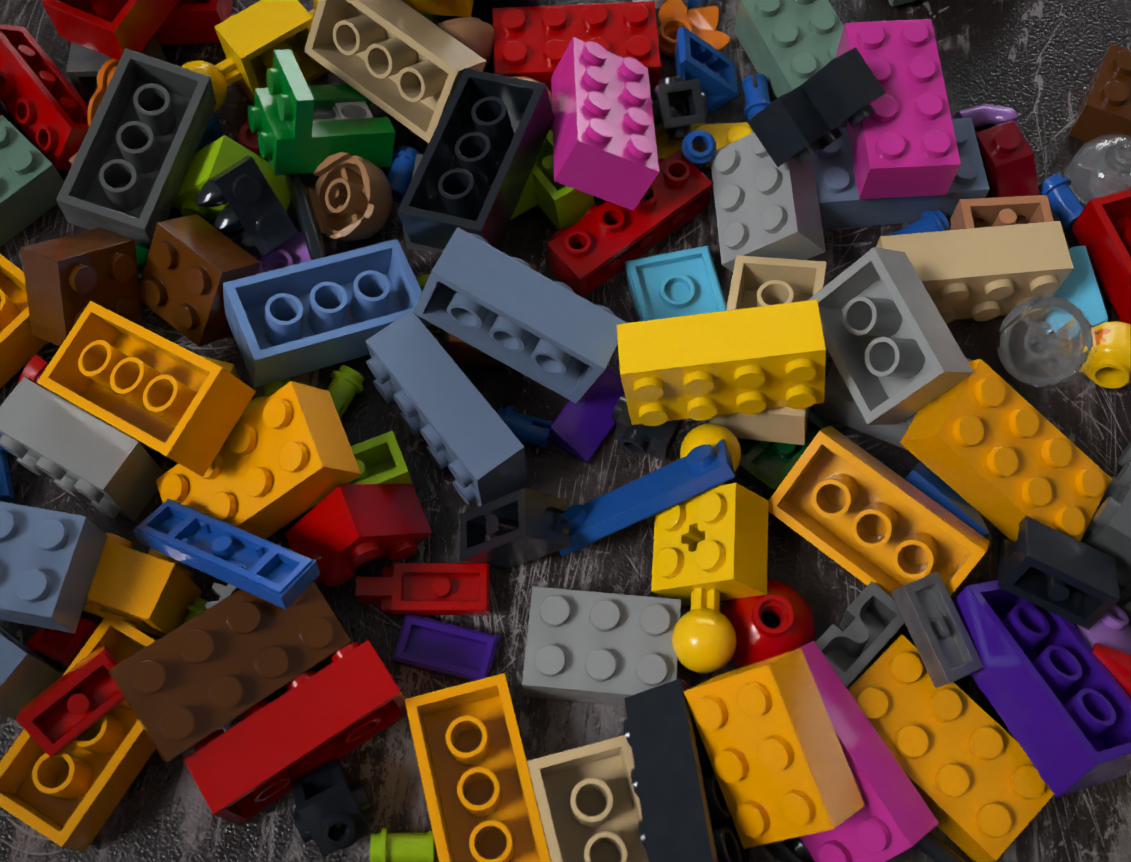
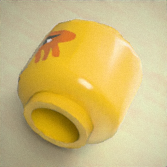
[1081,321,1131,389]

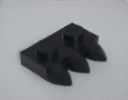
[196,155,299,256]

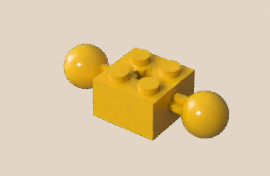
[181,0,328,113]
[651,423,768,673]

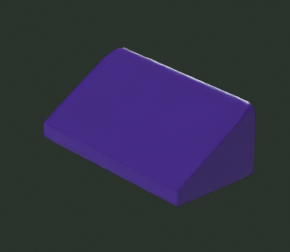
[550,365,625,464]

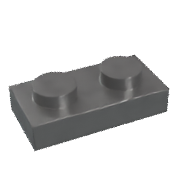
[890,572,984,688]

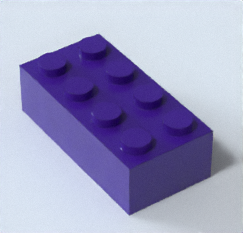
[953,580,1131,798]

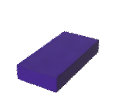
[392,614,500,682]

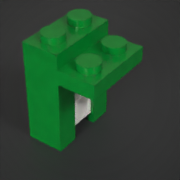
[248,49,396,176]

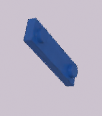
[559,439,735,556]
[133,499,321,610]

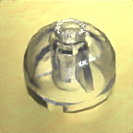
[1064,133,1131,208]
[997,296,1097,388]

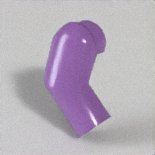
[954,104,1019,128]

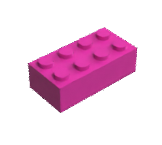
[835,19,961,199]
[551,37,659,211]
[798,641,939,862]

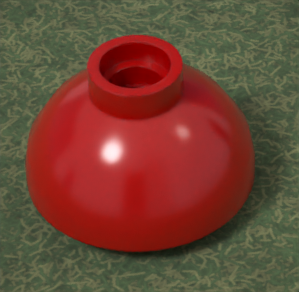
[720,579,815,668]

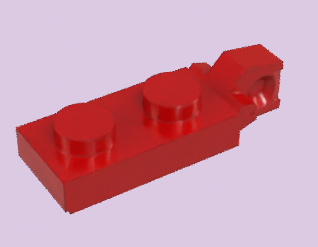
[355,563,490,615]

